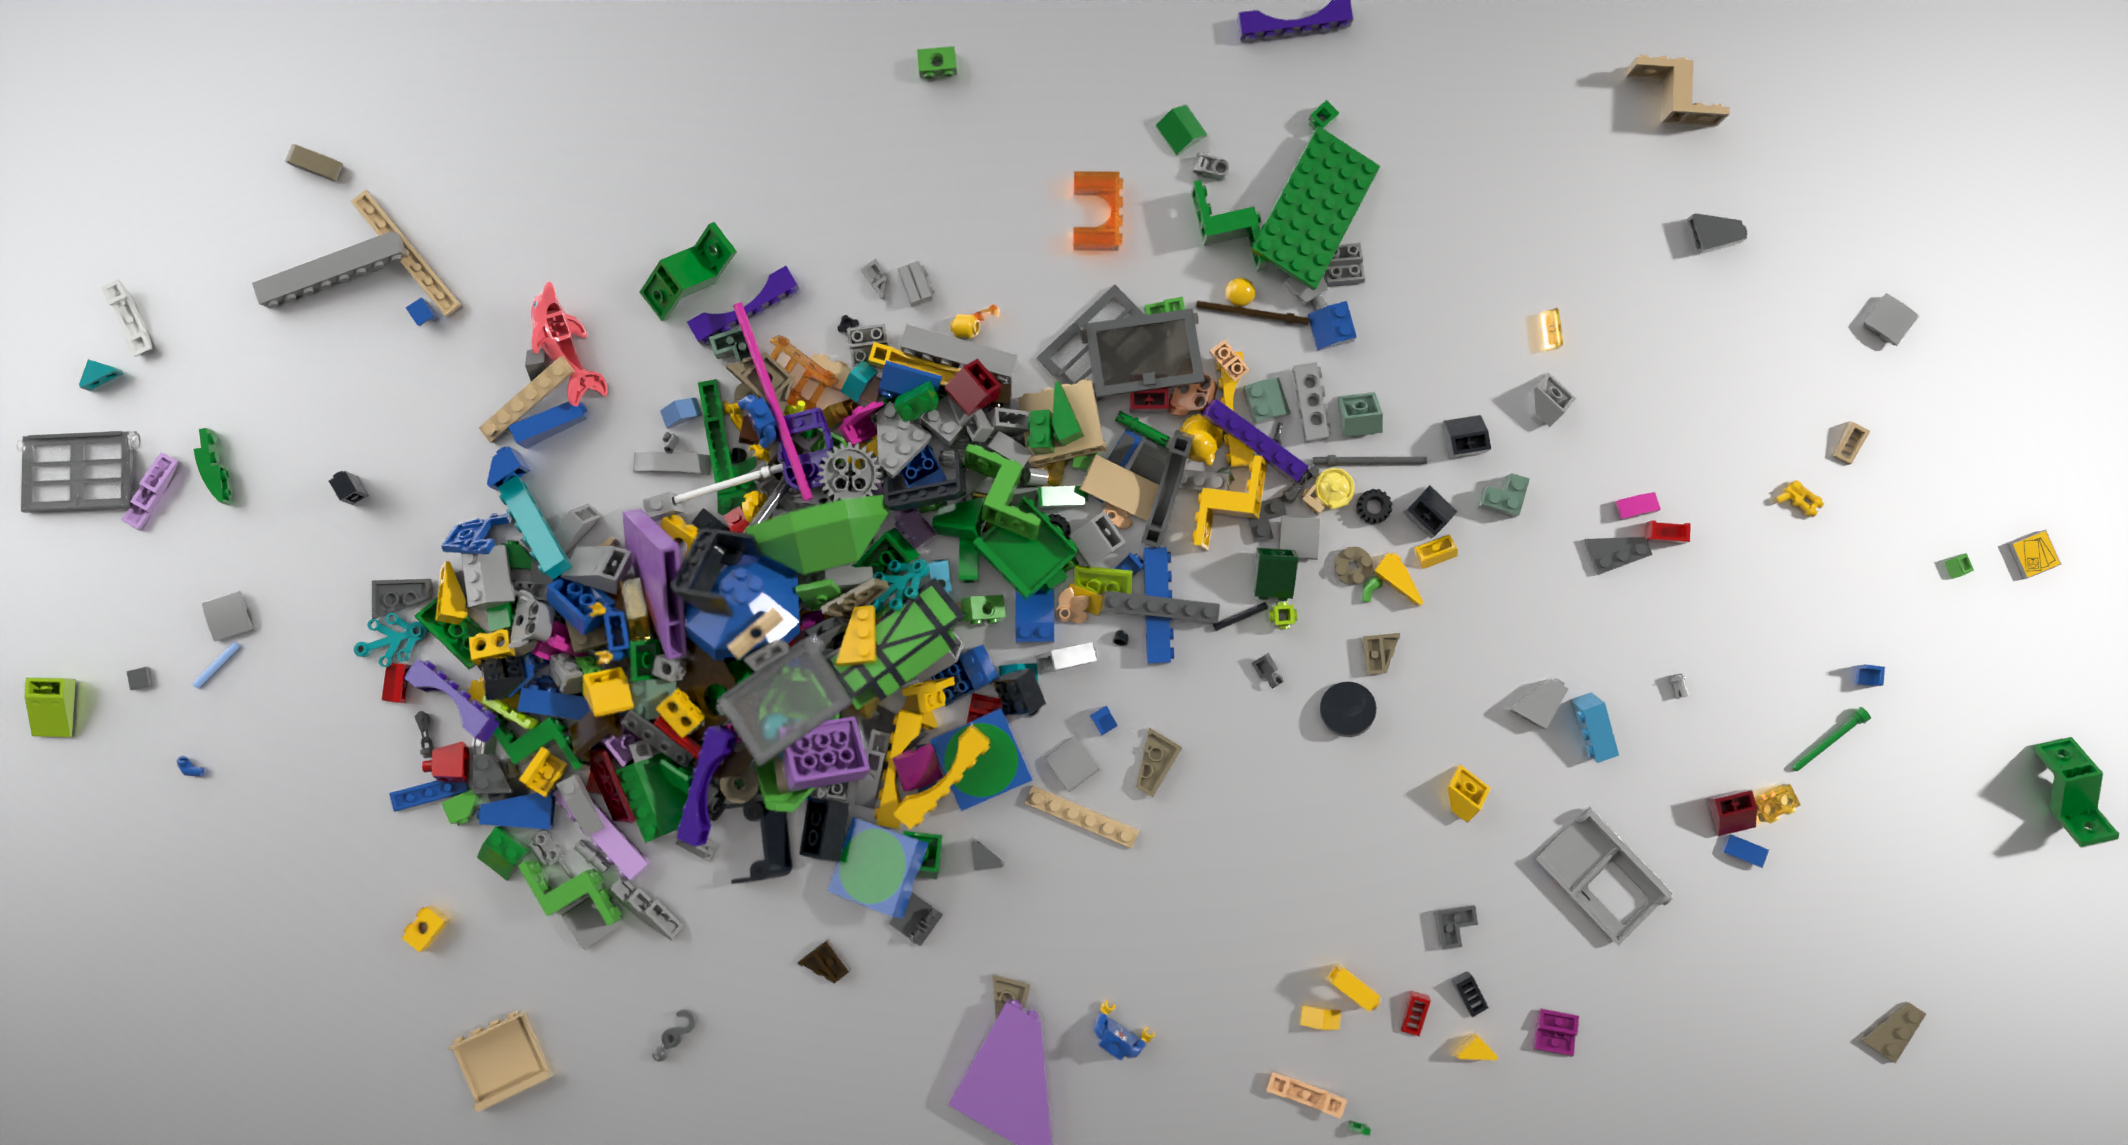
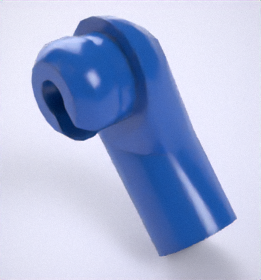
[176,756,205,777]

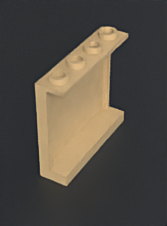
[1018,379,1107,467]
[448,1010,553,1113]

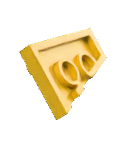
[836,605,876,667]

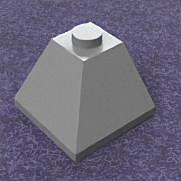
[1534,373,1576,427]

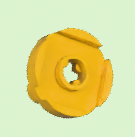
[742,491,771,523]

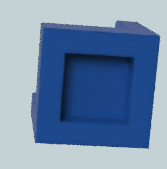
[406,297,439,326]
[1855,664,1885,687]
[1090,706,1117,735]

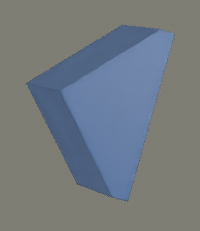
[660,397,703,429]

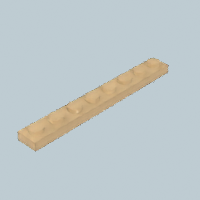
[351,190,462,317]

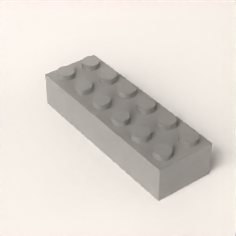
[900,324,1018,384]

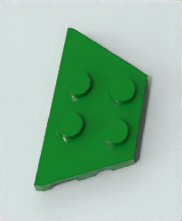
[717,457,757,516]

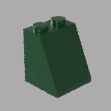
[1253,548,1299,601]

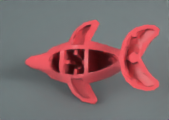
[531,282,608,407]

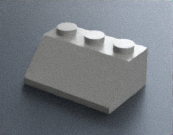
[461,545,515,610]

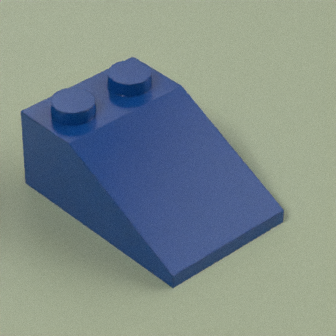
[1015,589,1054,643]

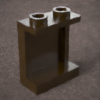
[570,710,623,762]

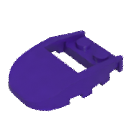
[776,408,834,490]

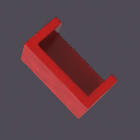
[1645,520,1691,544]

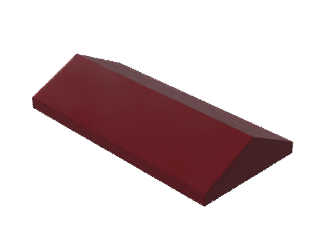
[588,746,636,823]

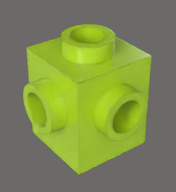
[1269,602,1297,630]

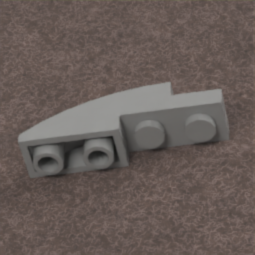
[855,729,891,809]

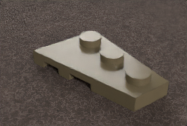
[821,578,889,620]

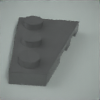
[1584,537,1653,575]
[372,579,432,619]

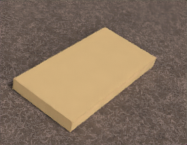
[1079,455,1159,522]

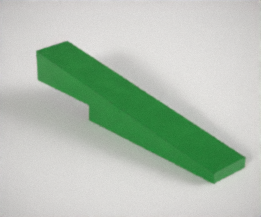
[698,379,737,494]

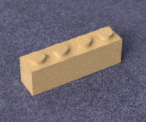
[804,353,881,404]

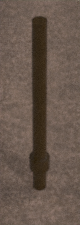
[1196,300,1309,325]

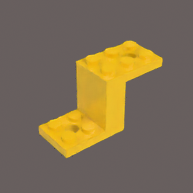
[1192,455,1267,551]

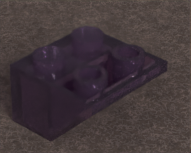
[894,508,938,550]

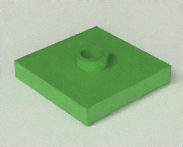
[795,579,844,611]

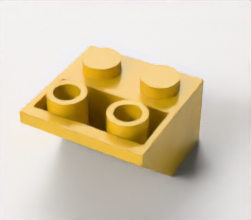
[583,667,634,717]

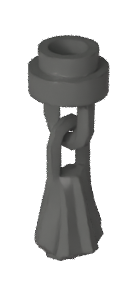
[1282,463,1319,503]
[414,711,436,759]

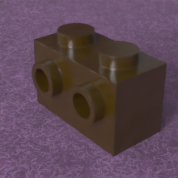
[988,383,1012,410]

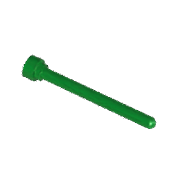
[1792,707,1871,771]

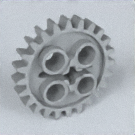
[818,442,882,502]

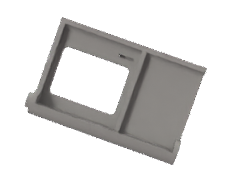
[1536,807,1673,946]

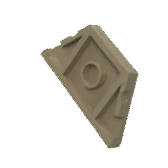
[726,352,794,414]

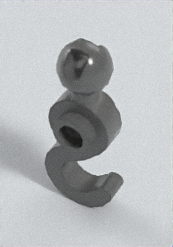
[652,1010,696,1062]

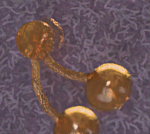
[973,304,999,323]

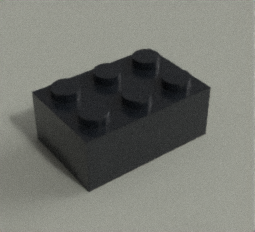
[799,797,849,862]

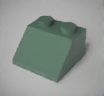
[1243,378,1291,426]
[1338,392,1383,437]
[630,678,678,719]

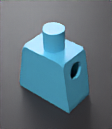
[928,558,953,594]

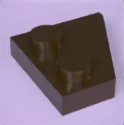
[797,939,851,983]

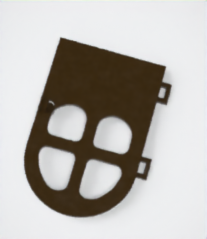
[662,637,760,778]

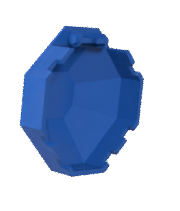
[686,555,800,660]

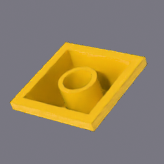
[1447,764,1491,823]

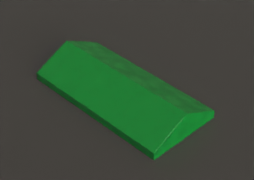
[414,597,487,670]

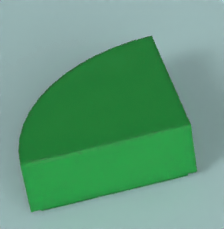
[1348,1121,1371,1136]

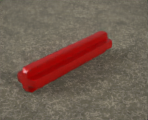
[654,716,702,759]

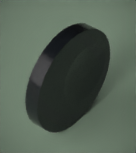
[1320,682,1377,737]

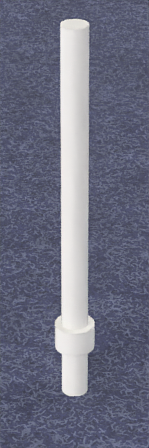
[674,463,783,504]

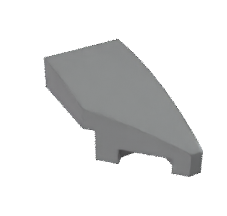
[860,259,887,298]

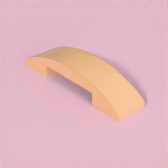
[1266,1072,1347,1119]

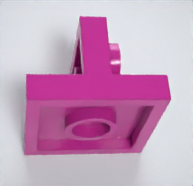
[532,620,586,661]

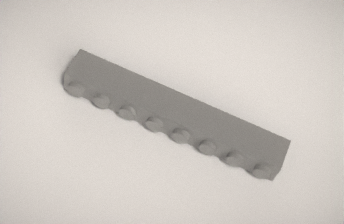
[252,231,408,308]

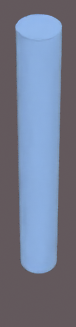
[192,642,240,689]

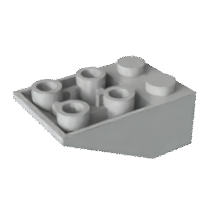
[561,546,631,595]

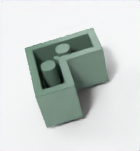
[709,327,751,362]
[1478,473,1530,518]

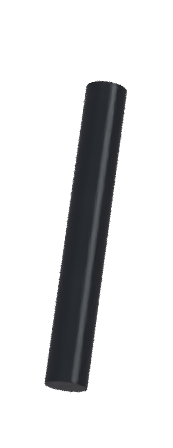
[1213,602,1268,631]

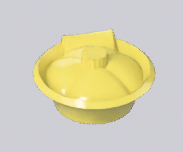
[1315,468,1355,510]

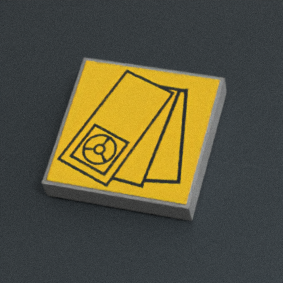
[2008,530,2062,579]

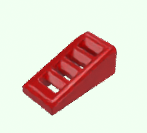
[1400,991,1431,1036]

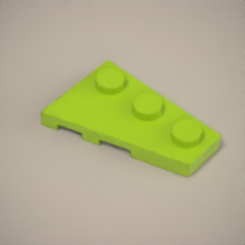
[1074,565,1133,595]
[481,695,541,731]

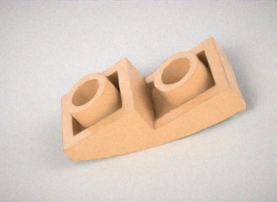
[1209,340,1250,382]

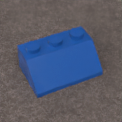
[878,361,942,399]
[547,578,615,636]

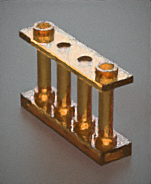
[770,335,840,411]

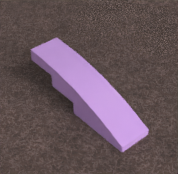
[121,452,179,531]

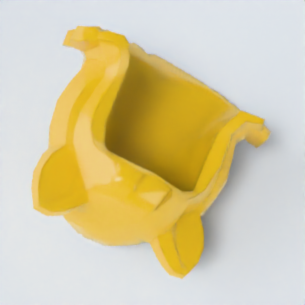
[1179,414,1223,466]

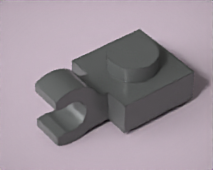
[1252,653,1284,689]

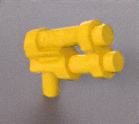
[1775,480,1825,517]

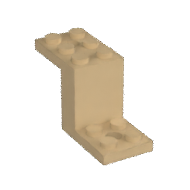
[1626,55,1730,126]

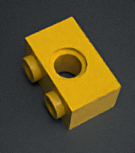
[402,905,450,953]

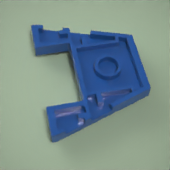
[441,509,512,554]

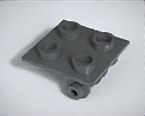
[889,892,943,947]

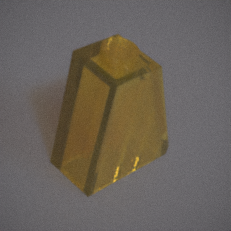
[620,578,650,640]

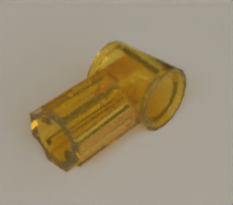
[1045,459,1069,487]

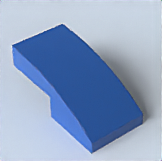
[1724,834,1769,868]

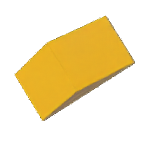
[1300,1005,1341,1030]
[1455,1033,1498,1061]

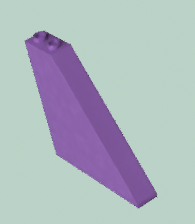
[622,509,687,659]
[948,999,1053,1145]

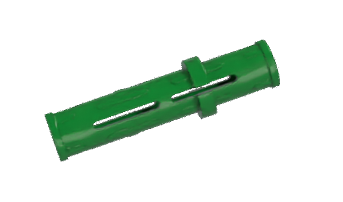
[1114,410,1170,448]

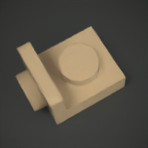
[1300,485,1325,516]

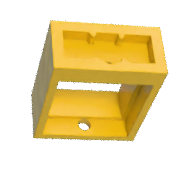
[1326,964,1381,1012]

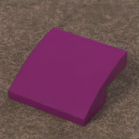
[893,743,943,792]
[1533,1009,1579,1057]

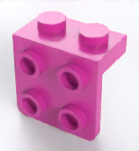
[838,401,885,447]

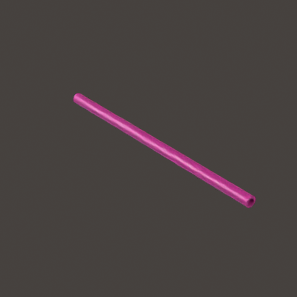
[733,302,813,502]

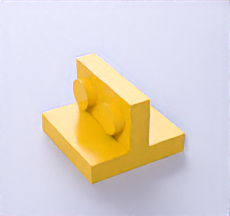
[902,677,955,713]
[519,747,569,798]

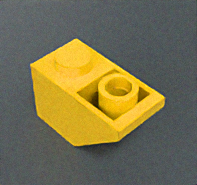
[902,695,938,731]

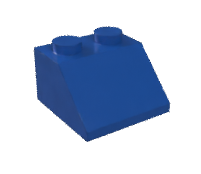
[1307,301,1357,351]
[487,446,531,492]

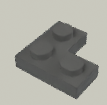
[1248,496,1287,543]
[1435,905,1478,950]

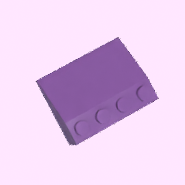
[780,716,870,791]

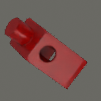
[422,742,469,783]

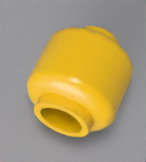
[950,314,980,339]

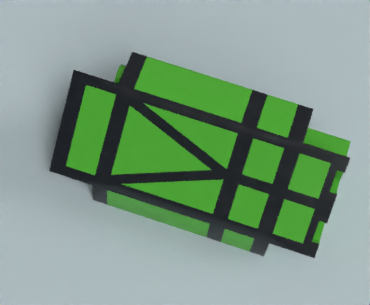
[825,577,966,710]

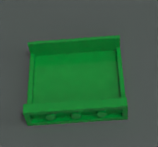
[973,496,1077,601]

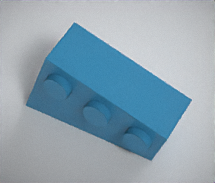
[1570,692,1619,763]

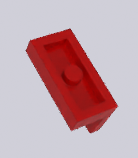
[382,663,411,703]

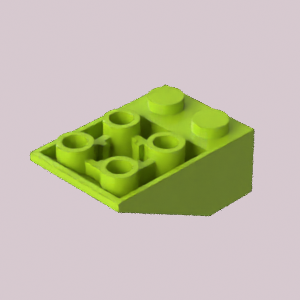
[24,677,76,737]

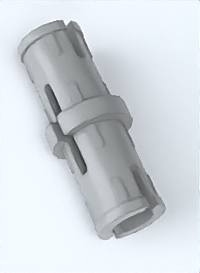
[573,839,611,874]

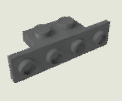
[620,710,694,768]

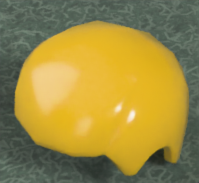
[1225,278,1256,306]

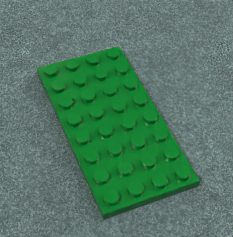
[1250,126,1380,291]

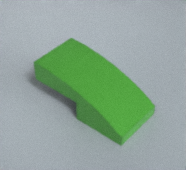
[1144,296,1185,315]

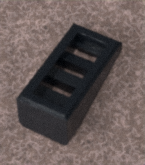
[1451,972,1489,1018]

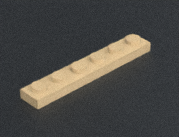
[479,356,575,443]
[1025,785,1139,848]

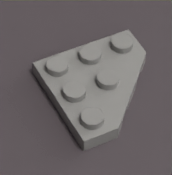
[877,402,933,478]

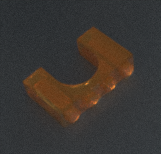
[1073,171,1123,251]

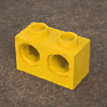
[469,629,515,666]
[656,688,704,738]

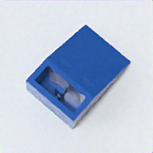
[900,444,947,488]
[931,645,999,707]

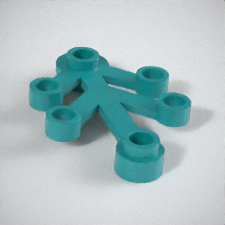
[868,559,929,614]
[354,613,427,667]

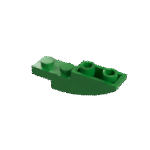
[193,428,232,505]

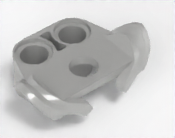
[508,590,555,648]

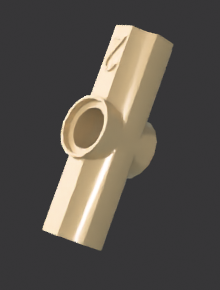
[727,606,785,659]

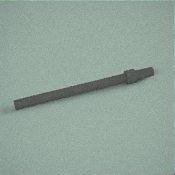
[1312,455,1427,466]

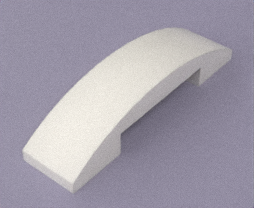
[101,280,153,357]

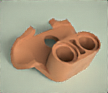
[1169,359,1217,416]

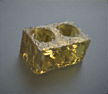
[1755,784,1801,824]

